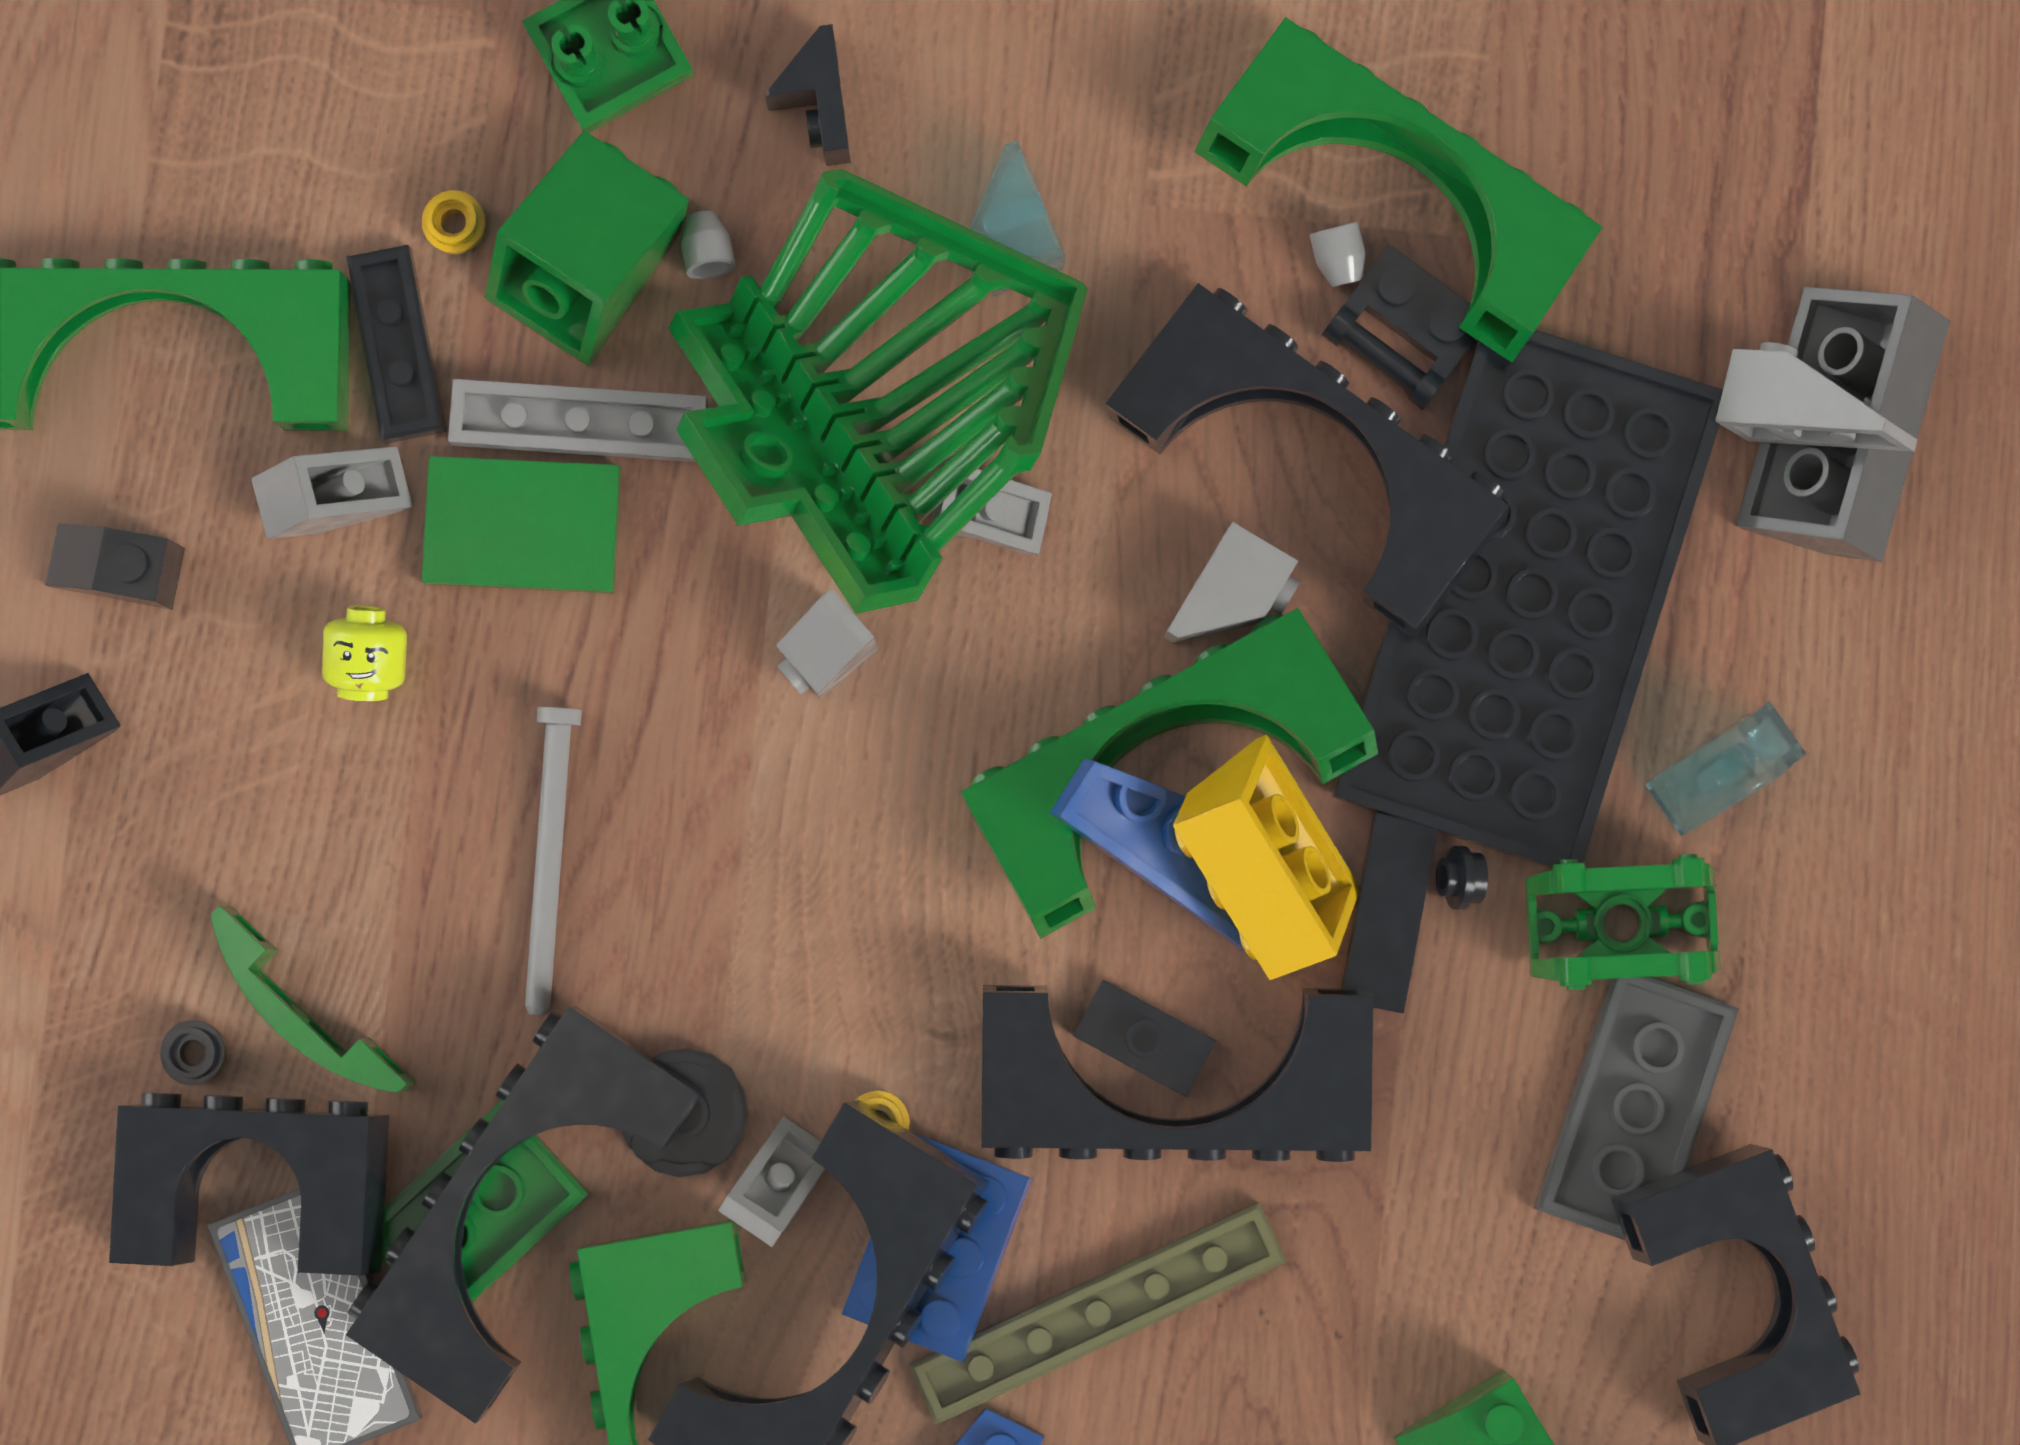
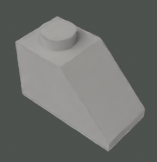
[251,446,413,540]
[1164,522,1300,644]
[776,588,878,699]

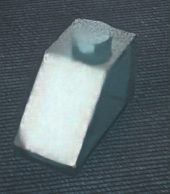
[970,140,1065,297]
[1645,701,1807,836]

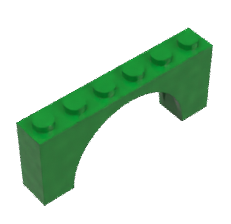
[1194,17,1603,362]
[0,258,351,431]
[960,608,1378,939]
[569,1219,746,1445]

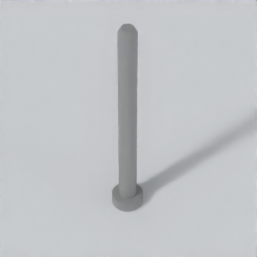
[525,707,582,1015]

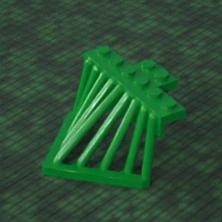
[668,169,1087,614]

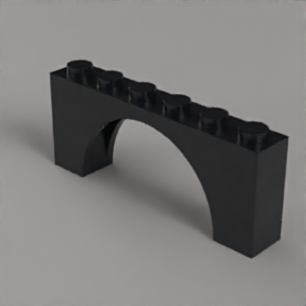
[1105,283,1509,640]
[981,985,1373,1162]
[346,1006,703,1424]
[648,1100,990,1445]

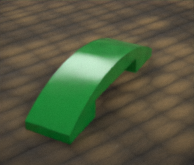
[211,905,416,1093]

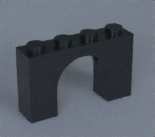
[109,1092,389,1276]
[1611,1144,1860,1445]

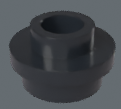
[1436,846,1488,910]
[160,1020,226,1085]

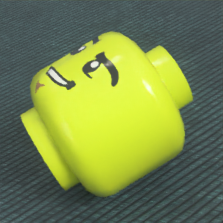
[322,606,407,701]

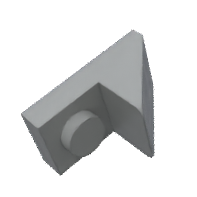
[931,461,1052,555]
[718,1116,825,1247]

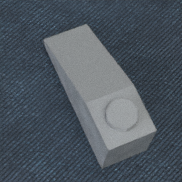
[1715,342,1917,452]

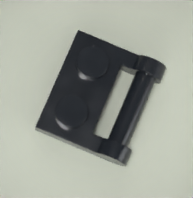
[1322,244,1476,410]

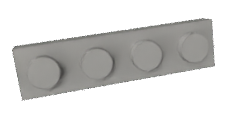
[448,379,709,462]

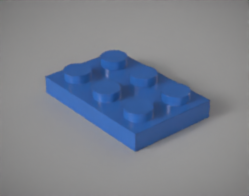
[842,1132,1033,1362]

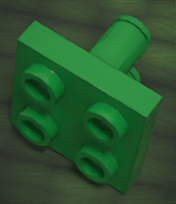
[522,0,695,133]

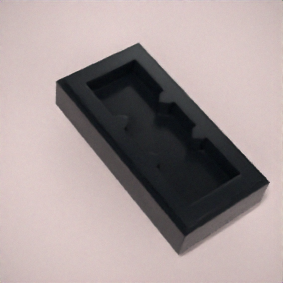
[1073,980,1216,1097]

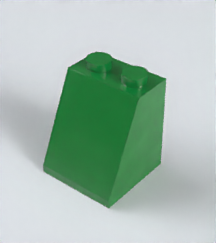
[484,130,690,366]

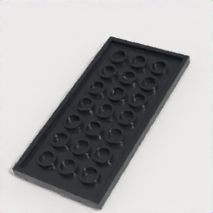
[1332,330,1723,869]

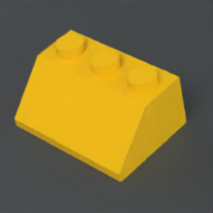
[1173,735,1360,980]

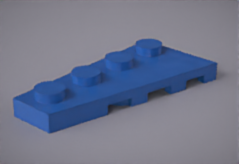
[1050,759,1244,950]

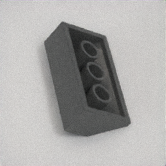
[1736,287,1950,562]

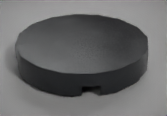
[622,1048,749,1177]

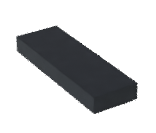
[346,245,447,444]
[1341,813,1438,1014]

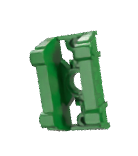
[1525,854,1721,990]

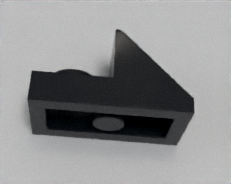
[765,24,851,166]

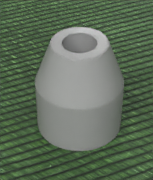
[680,211,736,280]
[1309,222,1366,287]

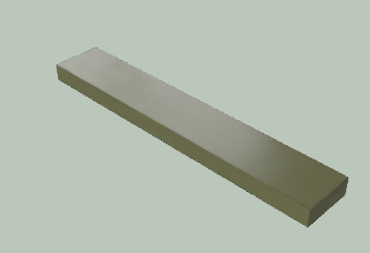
[909,1202,1287,1425]

